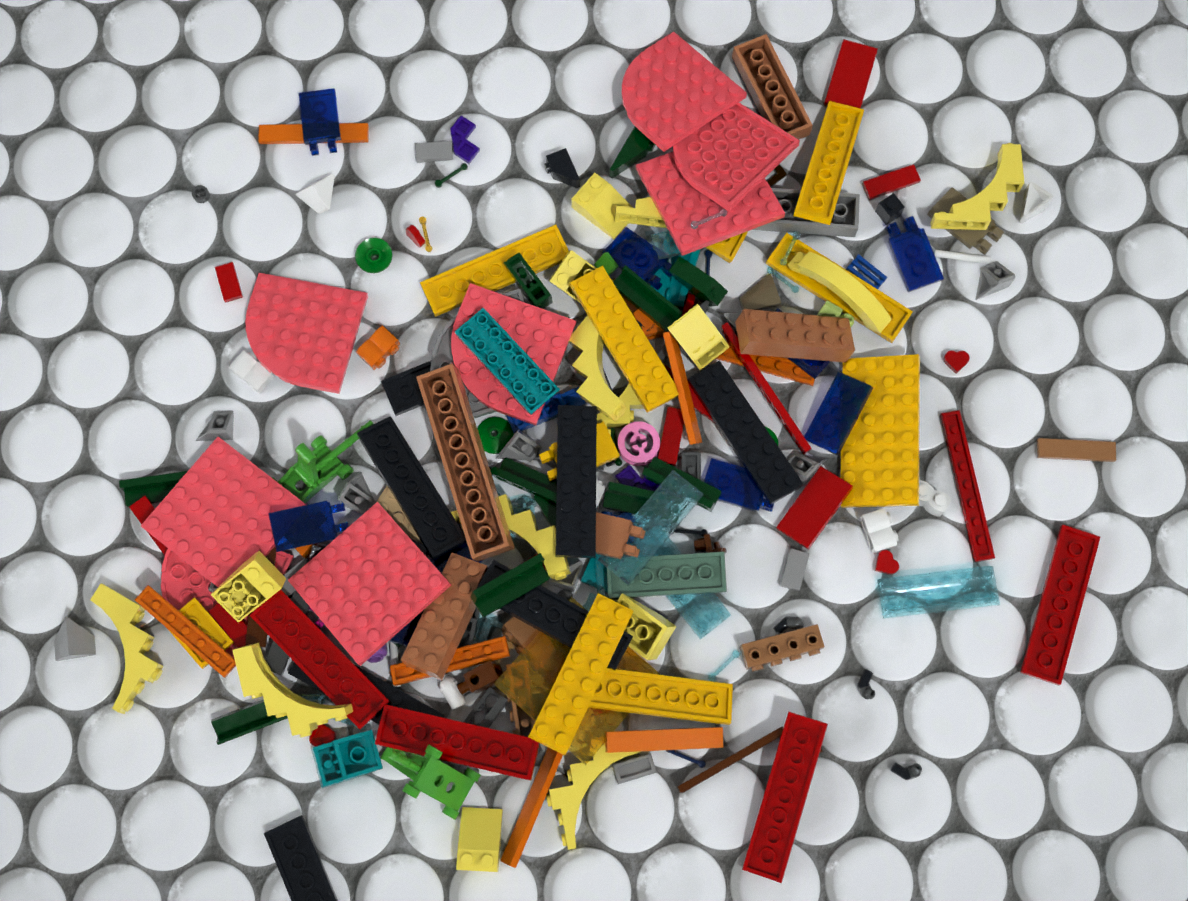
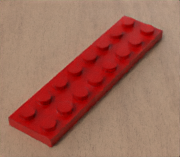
[1020,525,1100,686]
[249,589,390,730]
[375,704,540,781]
[742,711,828,883]

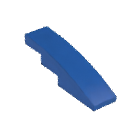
[507,386,587,433]

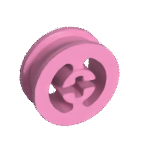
[618,421,660,466]

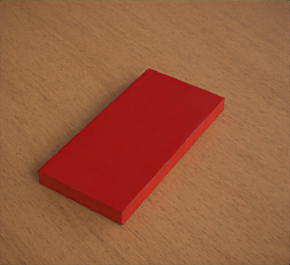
[824,39,878,109]
[776,466,853,550]

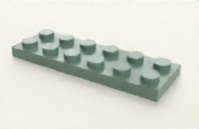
[606,552,727,599]

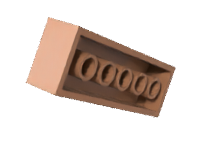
[732,34,813,140]
[735,309,855,362]
[401,553,488,680]

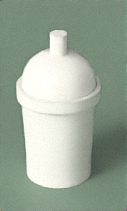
[440,675,466,710]

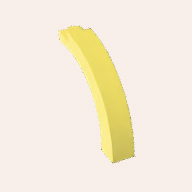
[788,251,892,333]

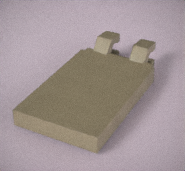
[927,187,1004,255]

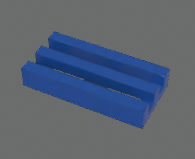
[846,254,887,289]

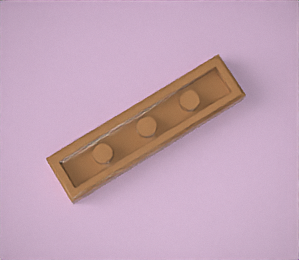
[1037,438,1116,462]

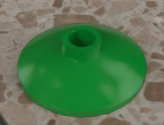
[355,238,393,273]
[477,417,514,454]

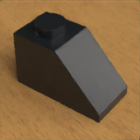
[544,148,580,188]

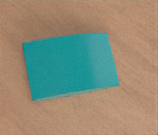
[311,729,383,789]

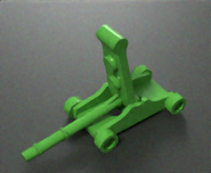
[272,420,373,512]
[380,745,481,820]

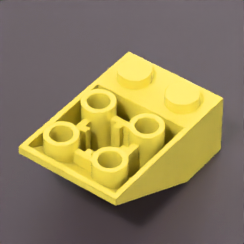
[548,250,614,304]
[668,304,730,370]
[211,551,286,623]

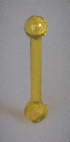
[419,216,432,252]

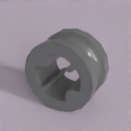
[192,185,210,203]

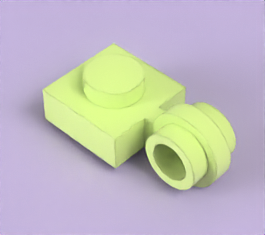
[817,300,854,327]

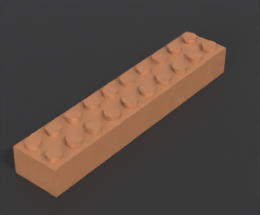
[416,364,515,562]

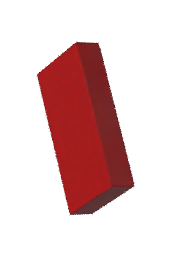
[215,262,243,303]

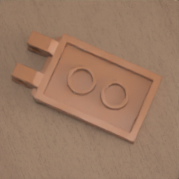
[596,512,646,559]

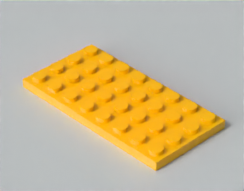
[840,354,920,508]

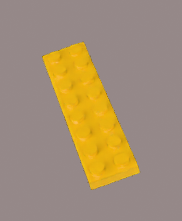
[794,101,864,225]
[420,225,569,317]
[766,232,913,343]
[570,266,679,413]
[528,593,634,755]
[588,668,733,725]

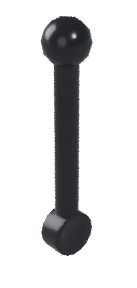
[667,526,708,537]

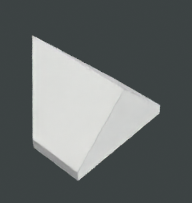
[295,174,335,214]
[1019,182,1054,223]

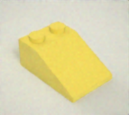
[571,173,633,240]
[617,593,677,660]
[456,807,503,872]

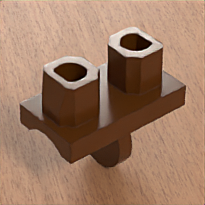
[694,534,727,553]

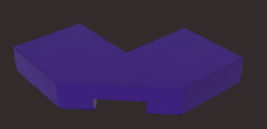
[450,115,480,164]
[615,465,663,492]

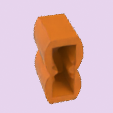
[356,325,400,370]

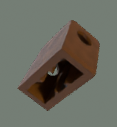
[457,660,505,695]

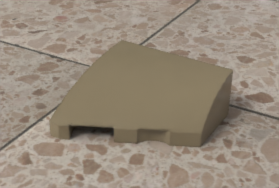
[739,274,781,311]

